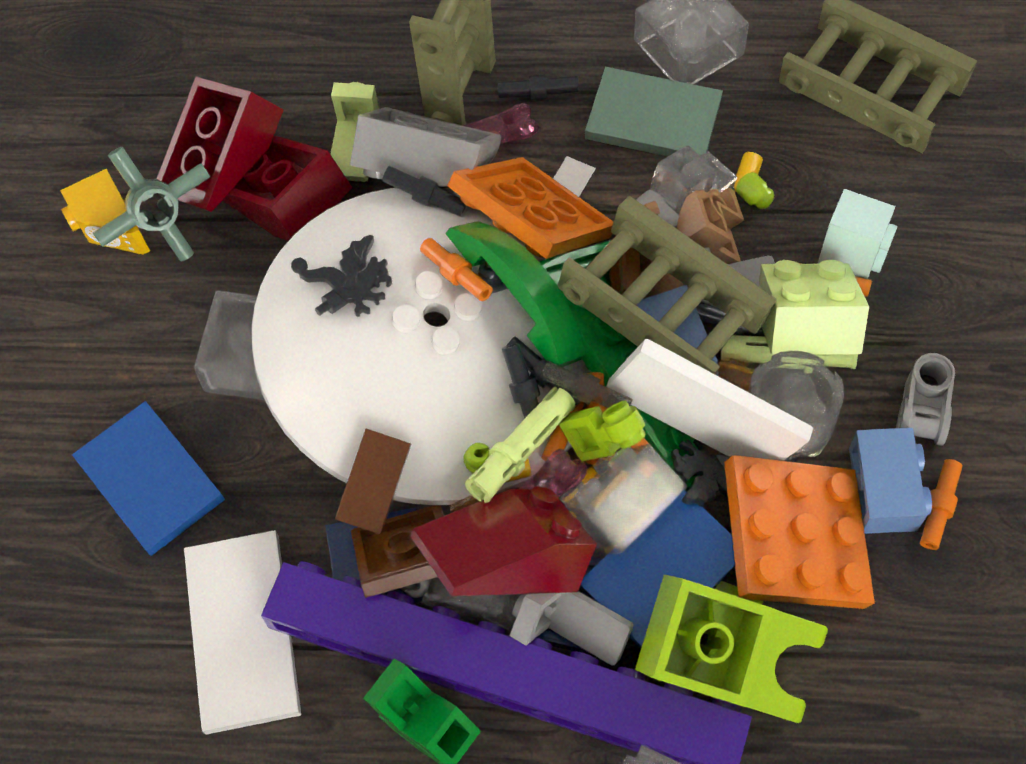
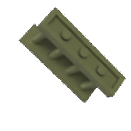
[409,0,496,126]
[779,0,977,154]
[558,196,777,375]

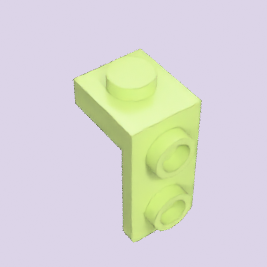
[331,82,379,182]

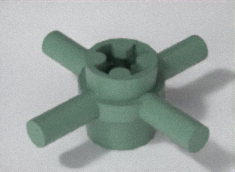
[93,146,210,262]

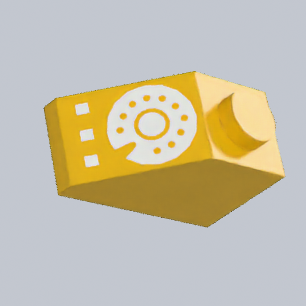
[60,169,150,255]

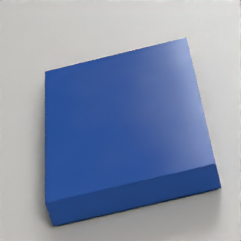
[72,401,225,556]
[580,485,735,649]

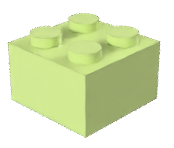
[759,260,869,355]

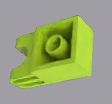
[635,574,828,723]

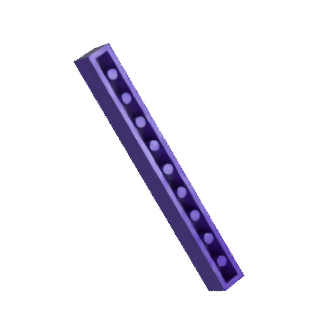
[261,562,752,764]

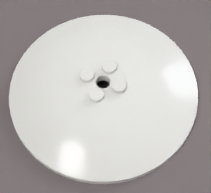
[252,187,590,505]

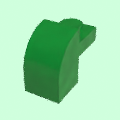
[363,658,481,764]

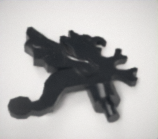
[291,235,392,317]
[671,439,730,507]

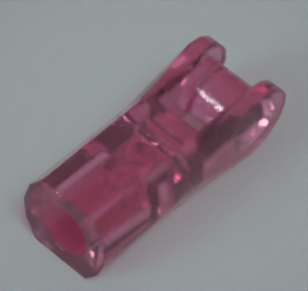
[463,103,539,144]
[519,449,587,497]

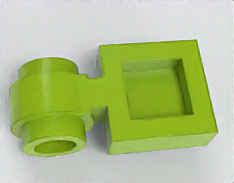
[558,401,646,462]

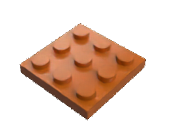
[447,157,614,259]
[724,455,875,609]

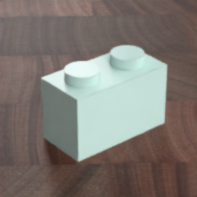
[817,189,898,279]

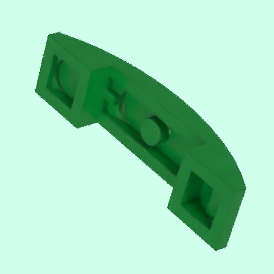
[445,221,586,370]

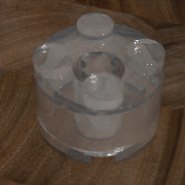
[749,351,844,457]

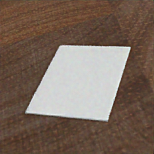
[553,156,596,197]

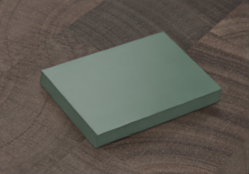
[585,67,723,164]

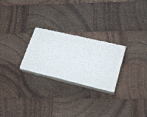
[605,339,813,461]
[184,530,301,734]

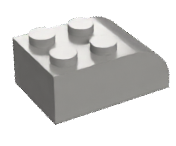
[350,107,502,187]

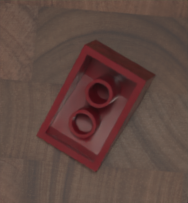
[157,77,284,212]
[222,135,353,241]
[410,486,597,596]

